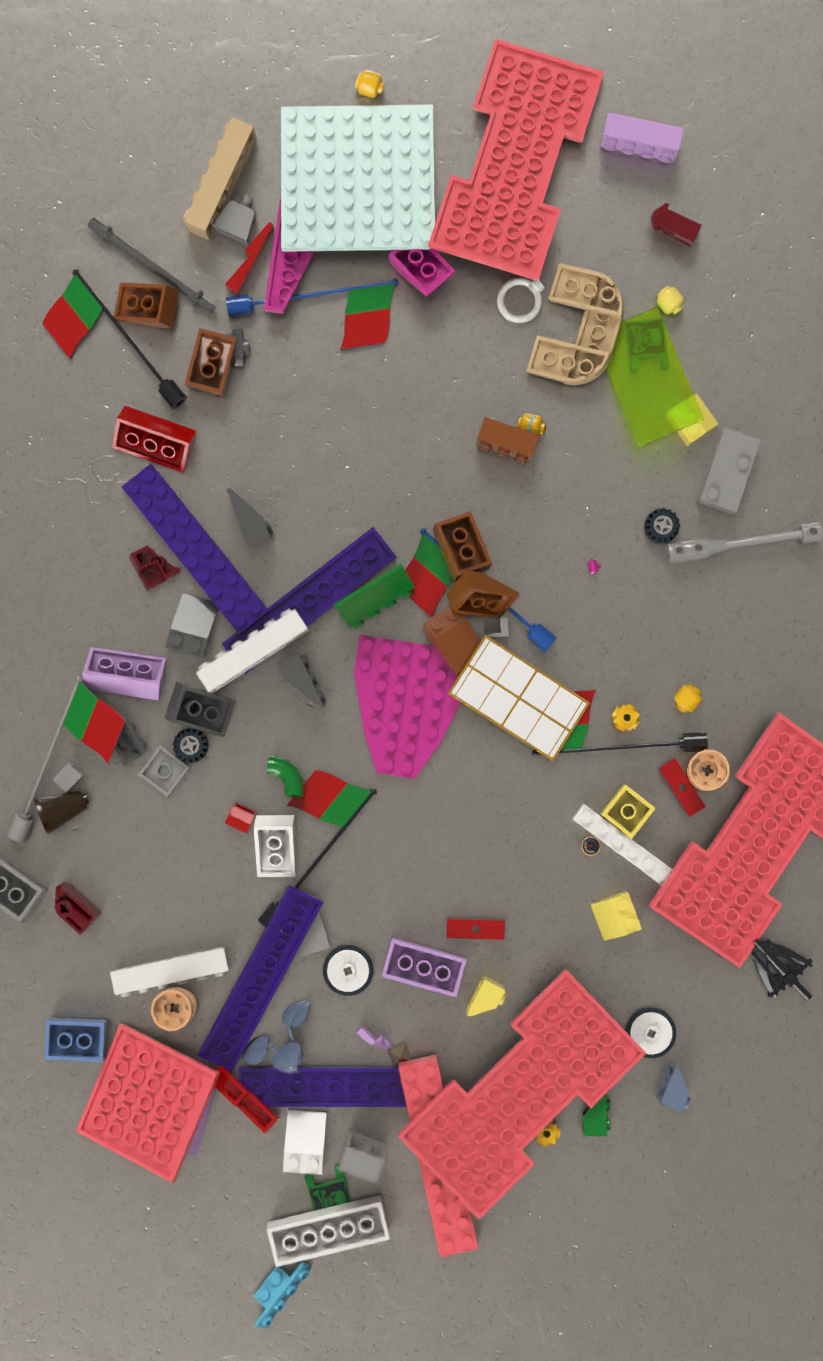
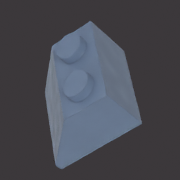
[656,1061,691,1112]

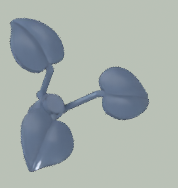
[242,1000,310,1072]

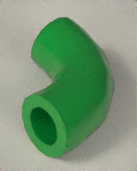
[267,756,304,798]

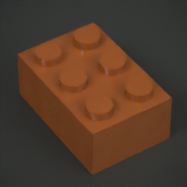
[476,417,540,464]
[433,511,492,582]

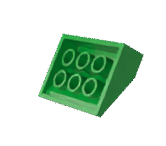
[334,564,416,629]

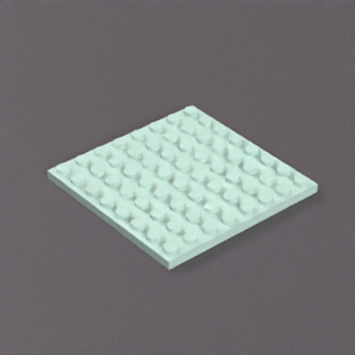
[281,105,435,252]

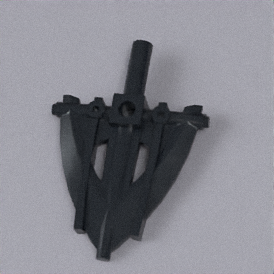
[752,939,813,1001]

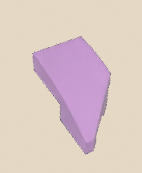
[357,1025,393,1050]

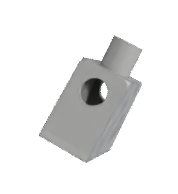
[214,195,256,245]

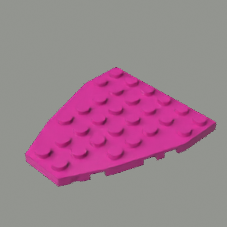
[354,635,461,779]

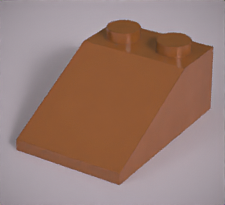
[114,282,179,329]
[185,328,237,397]
[446,570,520,619]
[423,606,480,675]

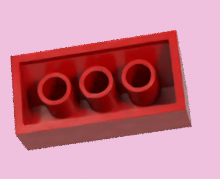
[112,406,197,473]

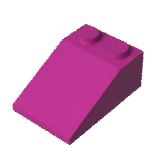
[389,249,455,297]

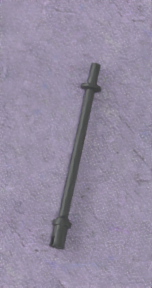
[87,217,216,313]

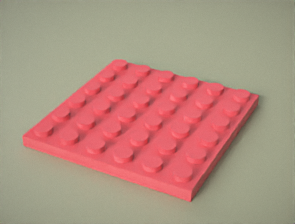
[76,1024,220,1183]

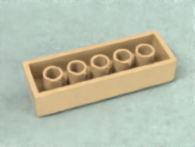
[183,117,256,240]

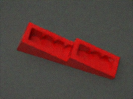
[225,222,274,296]
[214,1065,281,1134]

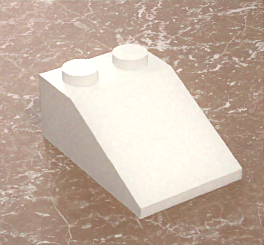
[254,815,296,877]
[283,1109,327,1174]

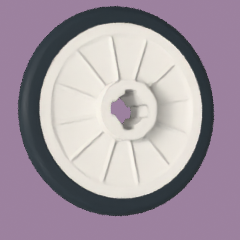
[323,945,373,996]
[626,1008,676,1058]

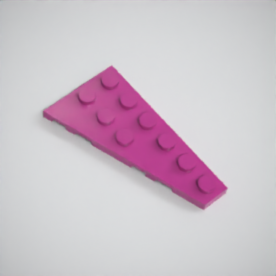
[264,200,315,314]

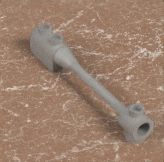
[665,522,823,564]

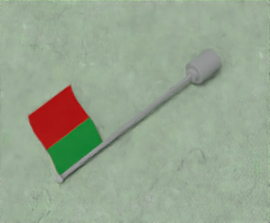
[7,677,125,843]

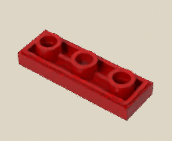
[658,758,706,817]
[446,918,505,940]

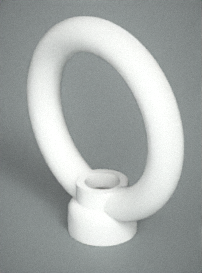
[497,277,545,323]

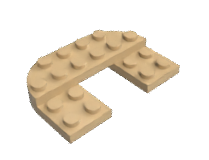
[526,263,624,385]

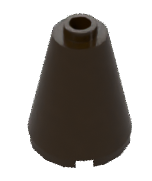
[33,791,90,835]

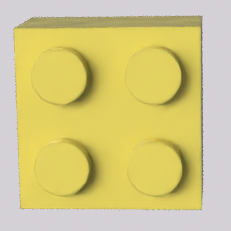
[600,784,656,839]

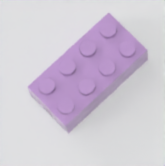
[600,112,684,163]
[381,937,467,997]

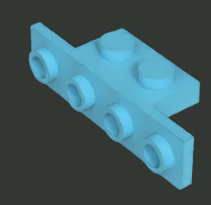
[254,1262,312,1328]

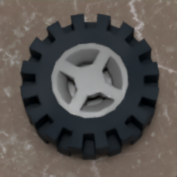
[644,508,680,544]
[173,728,209,763]

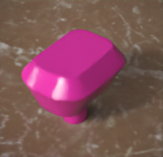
[587,559,601,574]

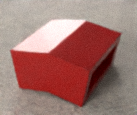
[225,802,257,834]

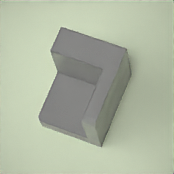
[484,617,509,639]
[53,763,85,793]

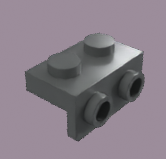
[114,719,147,766]

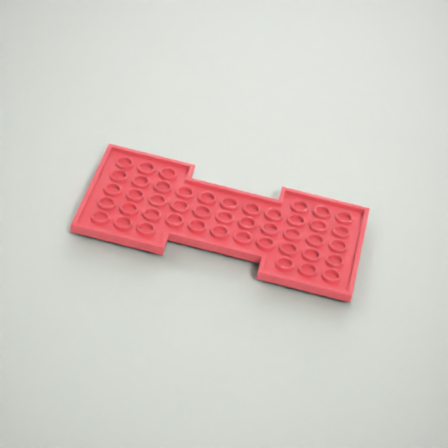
[428,38,604,281]
[648,712,823,968]
[397,969,646,1219]

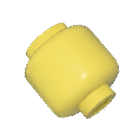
[656,286,685,315]

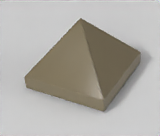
[388,1043,412,1067]

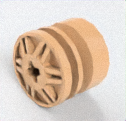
[686,750,729,791]
[151,986,198,1031]

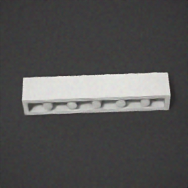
[571,803,672,885]
[110,946,230,997]

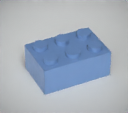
[44,1017,108,1062]

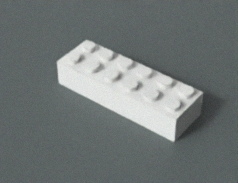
[196,609,309,693]
[267,1195,390,1267]

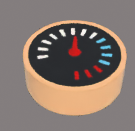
[581,836,601,856]

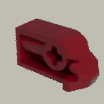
[651,203,702,248]
[55,882,101,935]

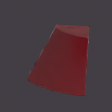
[129,546,181,591]

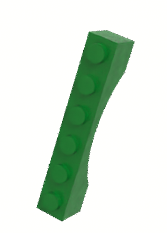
[582,1090,610,1136]

